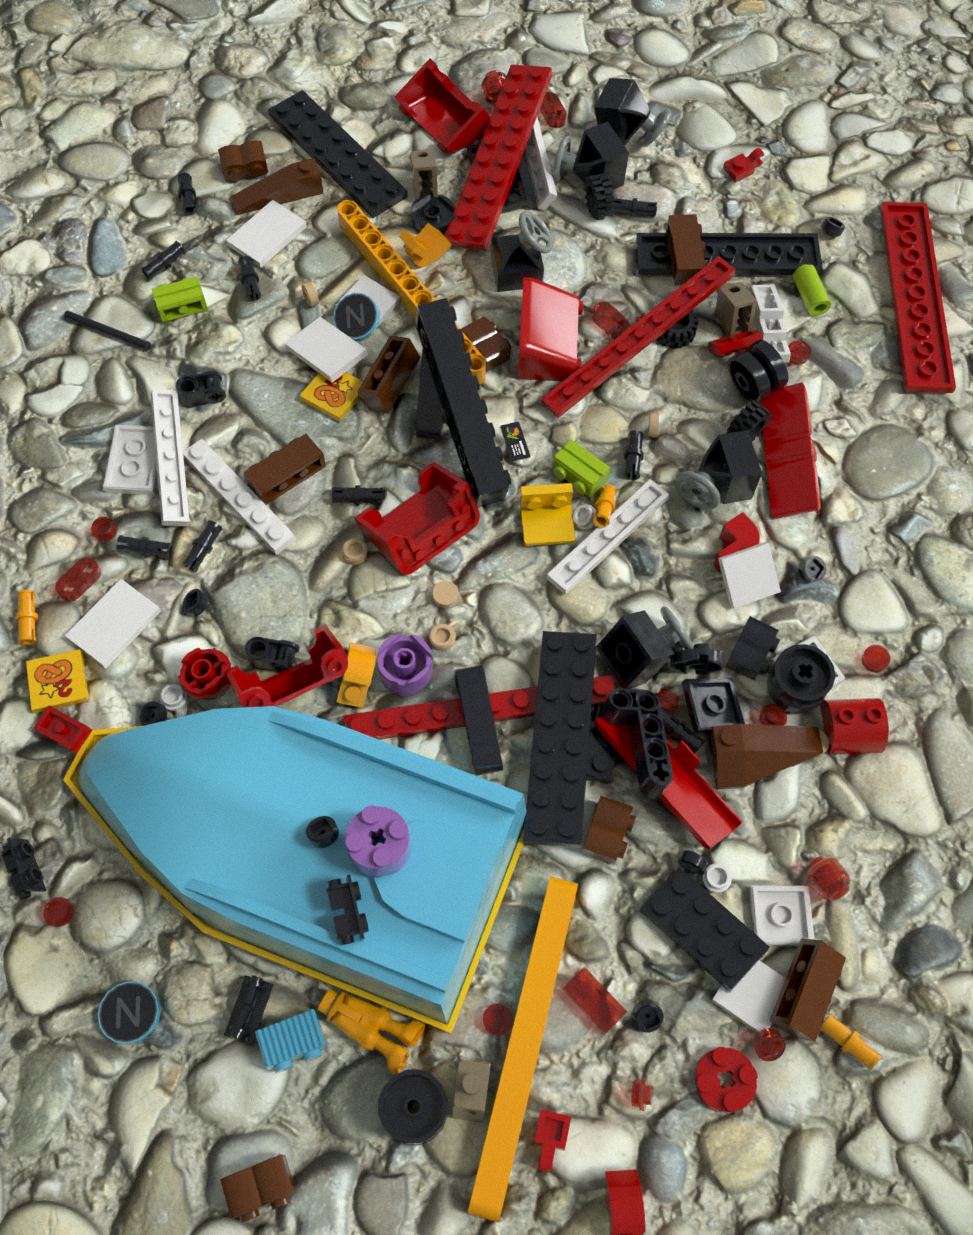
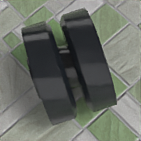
[727,339,789,402]
[767,644,836,713]
[378,1069,448,1146]

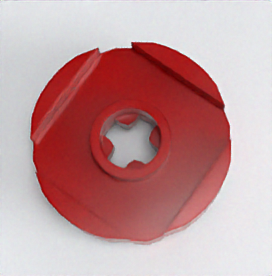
[694,1047,758,1113]

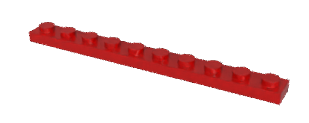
[541,256,736,418]
[344,675,615,740]

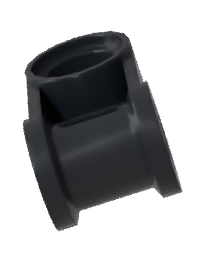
[176,371,226,408]
[245,637,300,673]

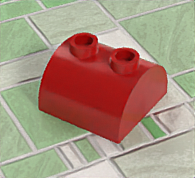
[820,698,889,755]

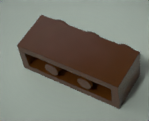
[666,214,708,285]
[357,335,421,414]
[244,433,326,505]
[769,938,846,1042]

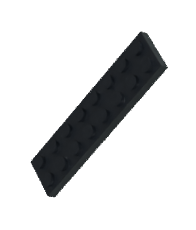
[268,90,408,218]
[636,233,823,275]
[523,631,597,848]

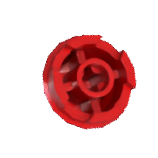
[178,648,231,700]

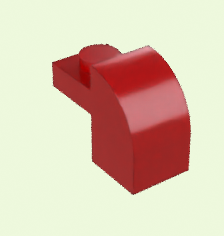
[713,512,760,572]
[605,1169,646,1235]

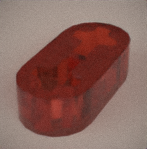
[540,91,567,128]
[592,302,630,340]
[55,557,101,602]

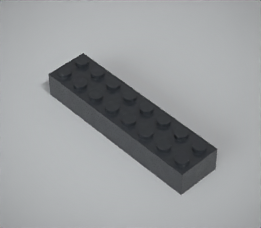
[415,298,511,508]

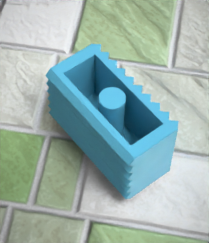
[255,1009,328,1073]

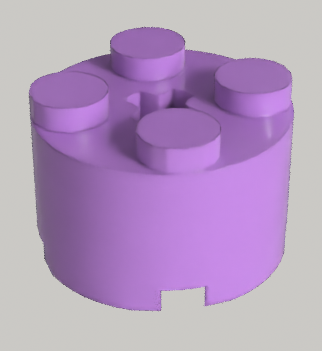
[377,634,433,698]
[345,805,410,878]

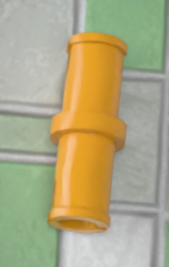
[593,484,617,528]
[15,590,38,645]
[821,1013,882,1071]

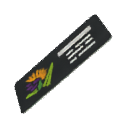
[501,422,531,461]

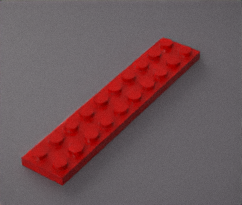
[445,65,553,251]
[880,202,956,393]

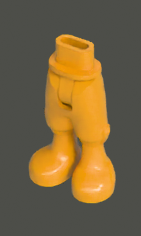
[317,989,425,1075]

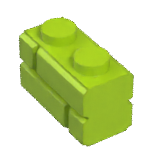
[152,277,208,323]
[552,440,611,497]

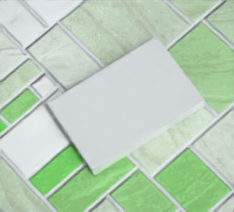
[226,200,307,268]
[285,317,368,382]
[103,425,158,495]
[65,579,161,669]

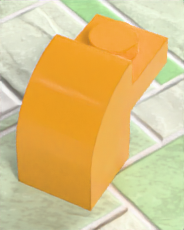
[399,223,452,267]
[336,642,376,708]

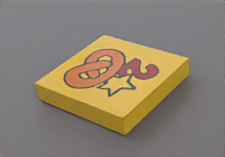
[300,372,363,422]
[26,649,89,714]

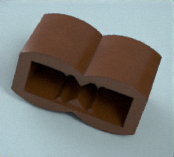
[218,140,269,182]
[461,317,512,372]
[582,796,636,864]
[220,1154,297,1223]

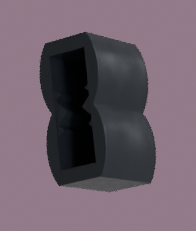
[725,616,780,680]

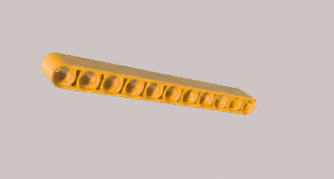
[337,200,486,385]
[467,876,578,1223]

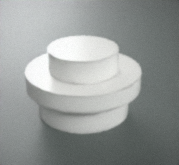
[573,504,596,530]
[160,684,188,711]
[702,864,732,893]

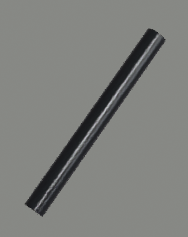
[64,310,151,351]

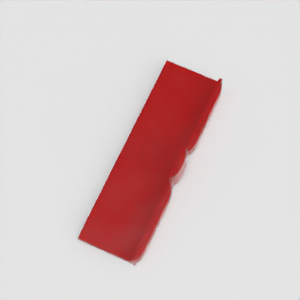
[760,382,821,519]
[594,717,743,850]

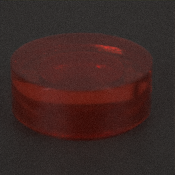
[861,645,891,673]

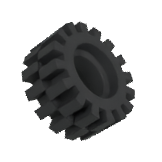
[584,173,615,218]
[657,309,699,348]
[726,400,772,442]

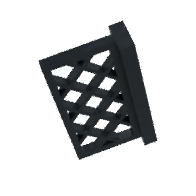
[466,143,537,212]

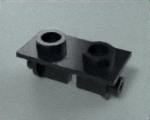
[1,838,46,900]
[326,874,369,946]
[224,975,274,1044]

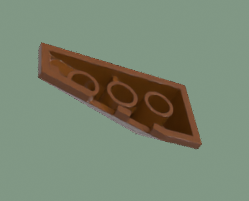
[231,158,324,215]
[709,724,823,790]

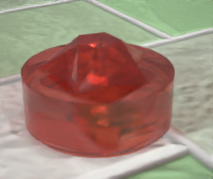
[788,340,811,365]
[753,1028,786,1061]

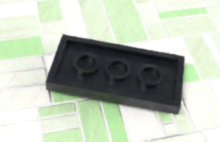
[640,867,770,993]

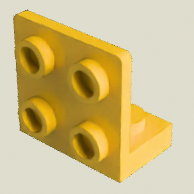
[520,483,575,546]

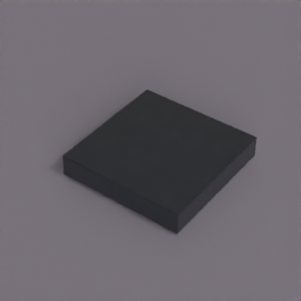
[681,678,745,733]

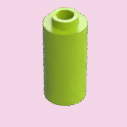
[793,264,831,316]

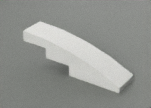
[751,284,791,362]

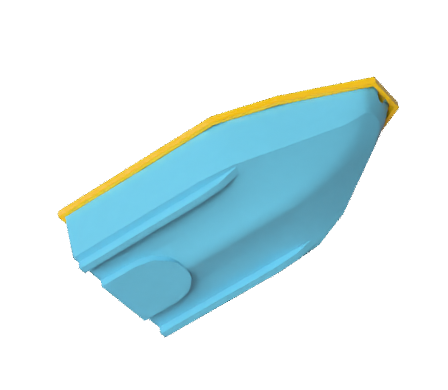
[63,706,527,1034]

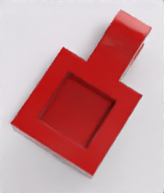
[723,148,765,183]
[533,1109,571,1173]

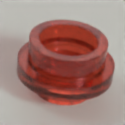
[91,517,118,542]
[655,688,680,711]
[759,704,787,726]
[43,897,74,927]
[483,1004,513,1036]
[631,1078,653,1111]

